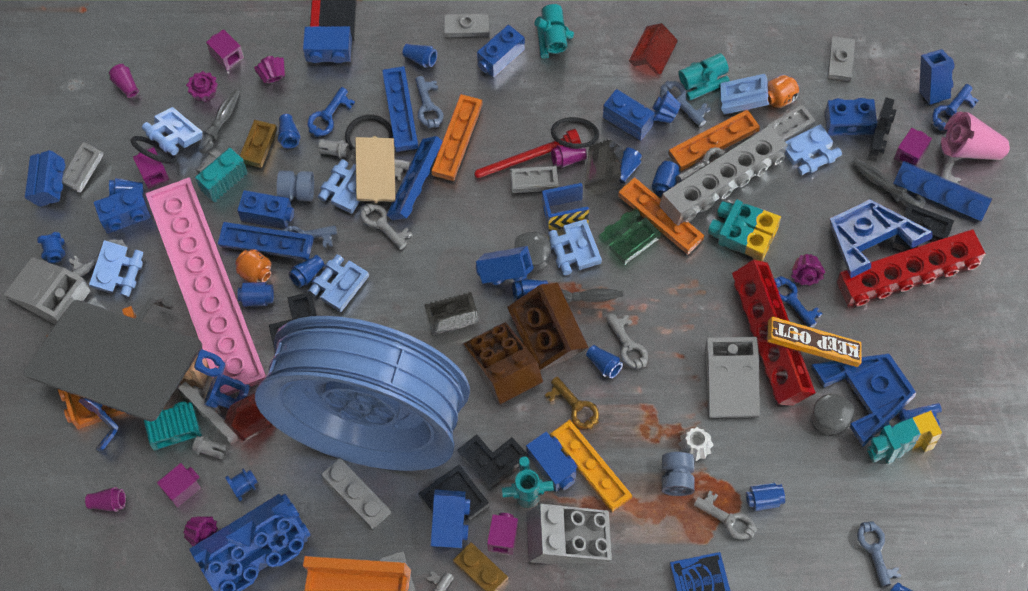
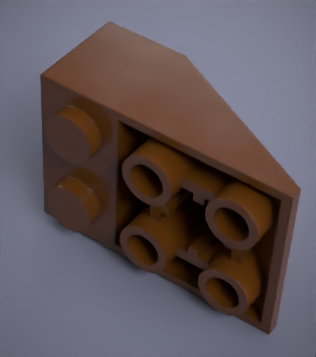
[463,322,543,404]

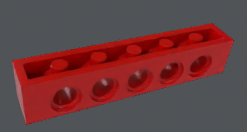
[836,229,986,307]
[732,259,816,406]

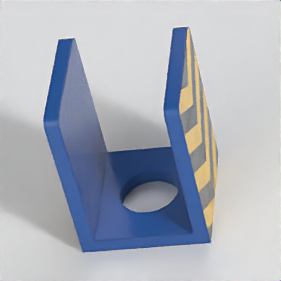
[542,183,589,231]

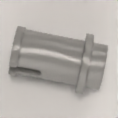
[318,139,349,159]
[195,149,221,174]
[192,435,227,460]

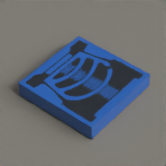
[669,552,730,591]

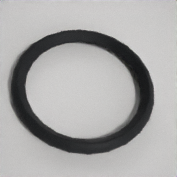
[345,114,393,151]
[551,117,599,149]
[130,136,177,164]

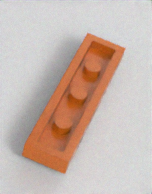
[432,94,483,181]
[668,110,760,172]
[618,177,705,255]

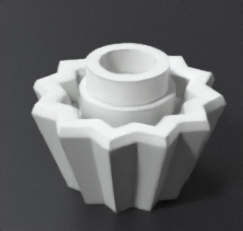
[678,427,714,461]

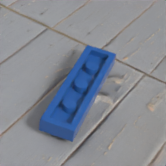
[382,66,418,152]
[386,136,443,220]
[893,161,992,221]
[218,222,314,260]

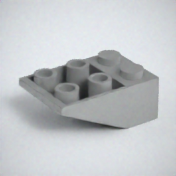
[4,257,91,325]
[705,337,760,418]
[527,504,612,564]

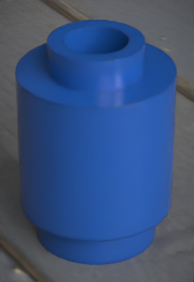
[651,161,680,197]
[238,282,274,307]
[746,482,785,512]

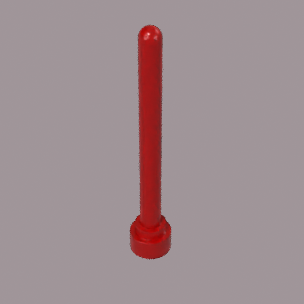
[474,129,581,178]

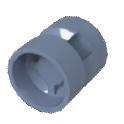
[277,170,314,202]
[661,452,695,496]

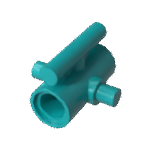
[534,4,574,59]
[678,53,730,101]
[502,457,554,508]

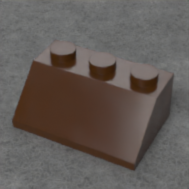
[507,282,588,371]

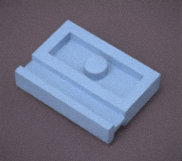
[721,74,769,115]

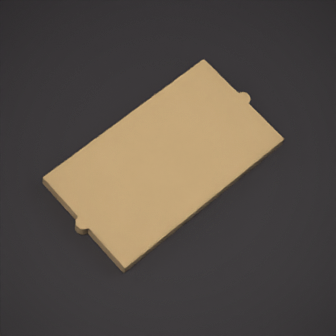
[355,136,396,203]

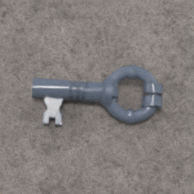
[415,76,444,128]
[660,80,711,127]
[281,225,337,248]
[857,521,901,587]

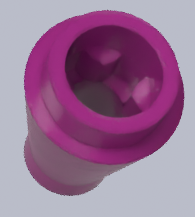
[109,64,139,98]
[551,146,587,168]
[85,487,126,512]

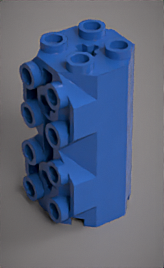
[189,493,311,591]

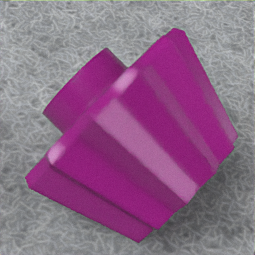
[254,56,285,84]
[186,71,218,103]
[791,254,825,286]
[183,516,218,546]

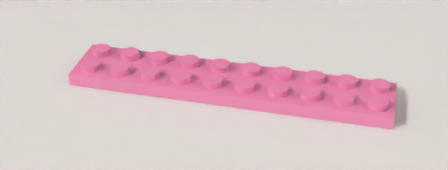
[145,177,266,396]

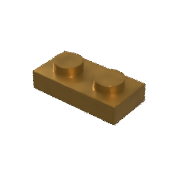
[240,119,277,168]
[453,542,508,591]

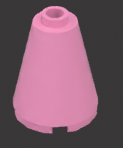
[941,111,1010,160]

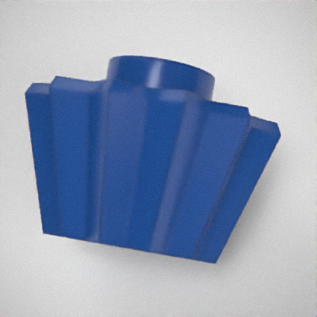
[652,91,681,123]

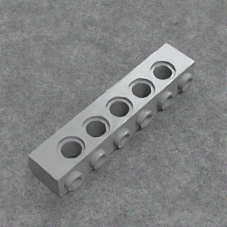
[659,126,788,226]

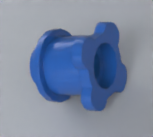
[37,232,66,263]
[225,468,258,501]

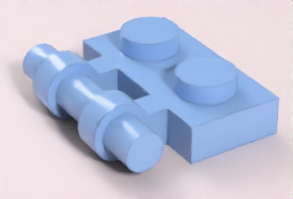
[142,107,202,155]
[785,124,842,175]
[318,159,360,214]
[548,219,602,275]
[89,240,144,297]
[308,254,369,312]

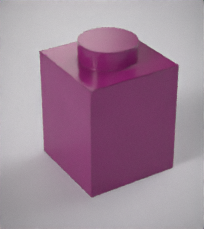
[206,29,244,71]
[894,127,932,166]
[133,147,169,189]
[157,463,201,508]
[487,513,518,555]

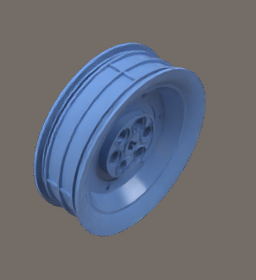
[255,316,470,471]

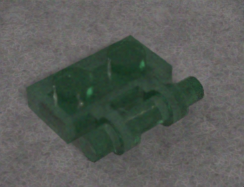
[598,209,661,265]

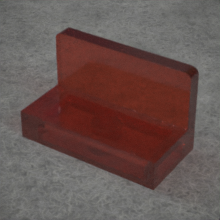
[629,23,678,75]
[224,392,273,441]

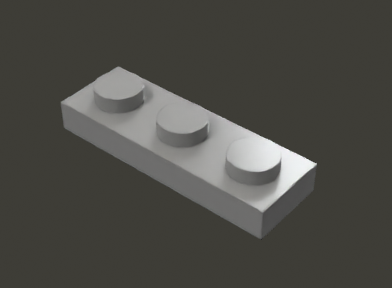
[178,381,238,446]
[321,458,391,530]

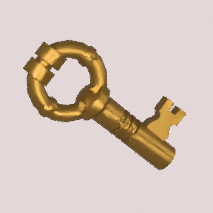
[545,376,599,430]

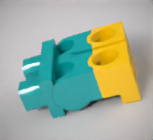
[708,199,781,261]
[867,411,942,464]

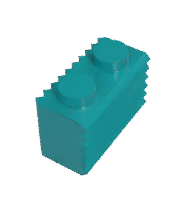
[195,147,248,202]
[144,402,202,451]

